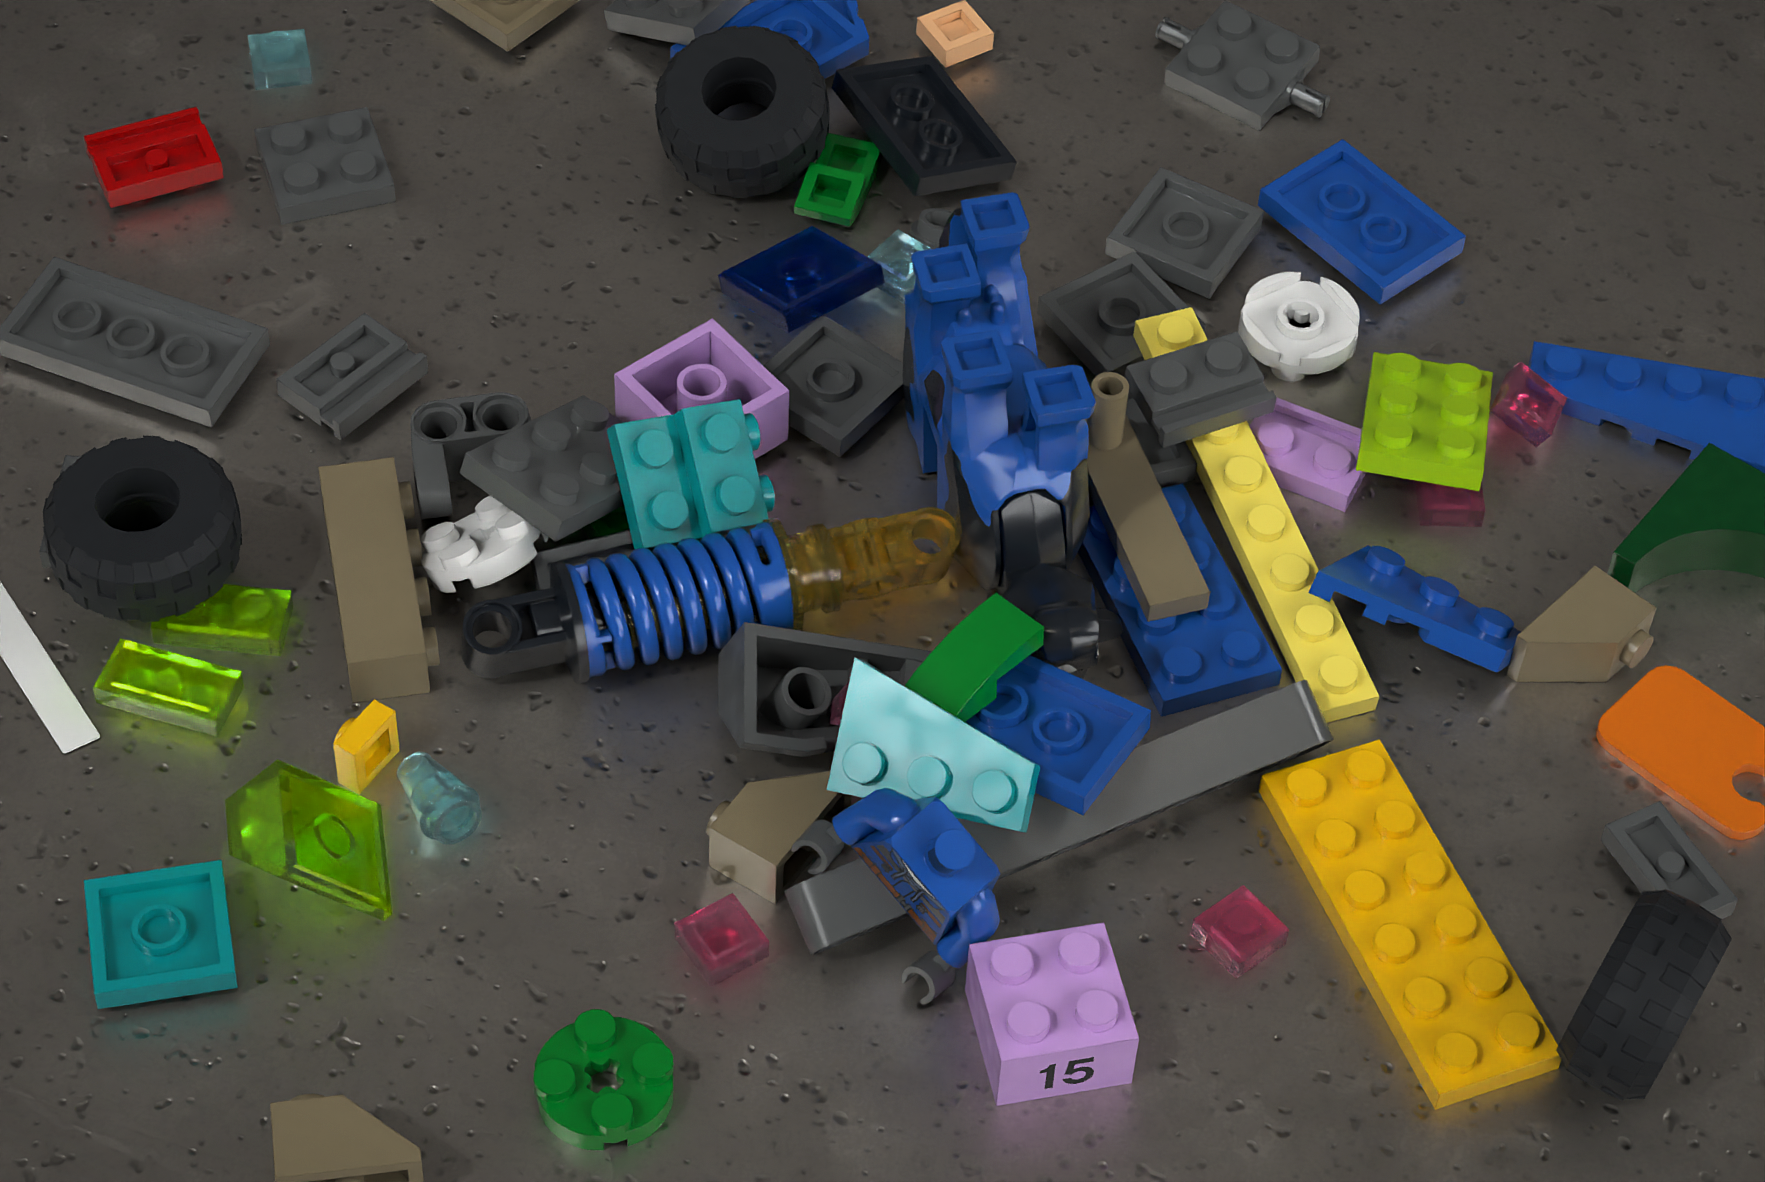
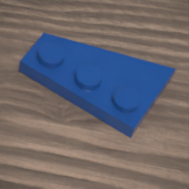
[1308,545,1521,673]

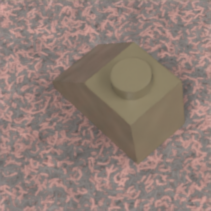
[1507,566,1656,683]
[706,771,852,904]
[270,1094,424,1182]

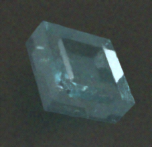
[248,29,312,90]
[861,229,931,304]

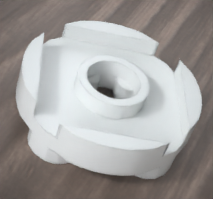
[1238,272,1360,382]
[420,495,548,593]

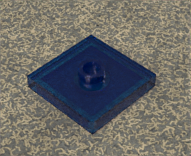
[718,226,885,333]

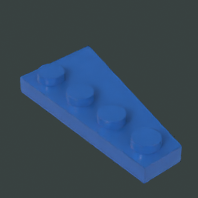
[1525,341,1765,473]

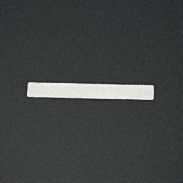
[0,581,100,754]

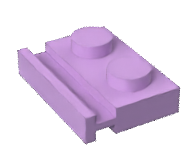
[1250,398,1367,512]

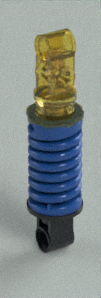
[461,507,960,684]

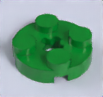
[533,1009,673,1150]

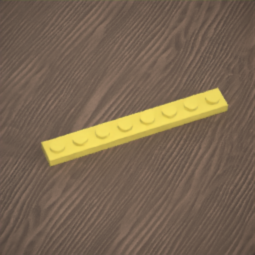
[1133,307,1379,723]

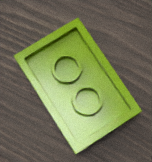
[1356,352,1493,491]

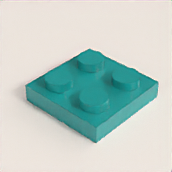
[84,860,238,1009]

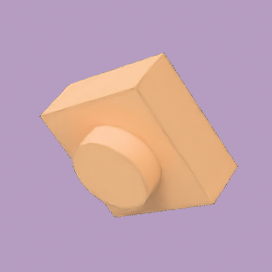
[916,0,994,68]

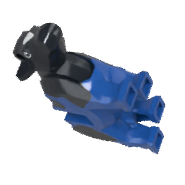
[902,192,1123,679]

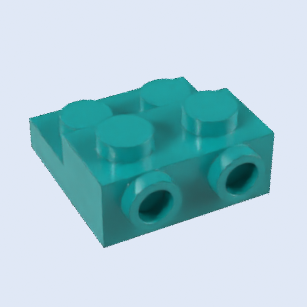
[607,399,775,550]

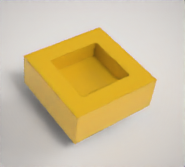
[333,699,400,795]

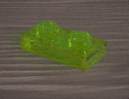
[151,584,294,656]
[93,638,244,737]

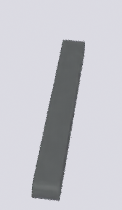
[784,680,1334,955]

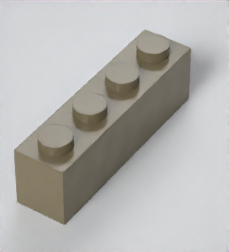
[318,457,440,704]

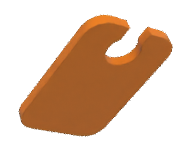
[1596,665,1765,840]

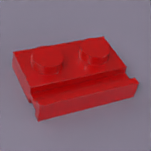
[84,107,224,208]

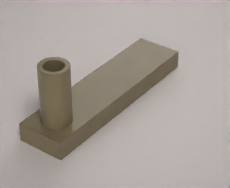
[1086,372,1210,622]

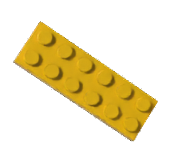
[1258,739,1562,1110]

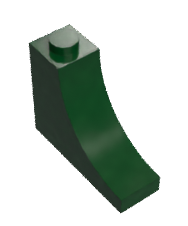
[1607,443,1765,593]

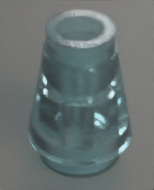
[397,752,482,845]

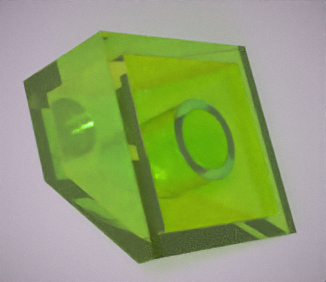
[225,759,392,921]

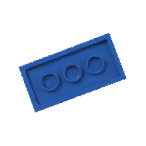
[1078,483,1282,717]

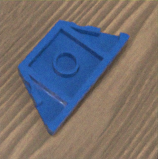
[670,0,869,79]

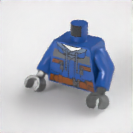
[791,788,1001,1004]

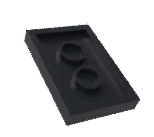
[831,55,1017,196]

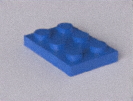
[1258,139,1466,305]
[966,655,1151,815]

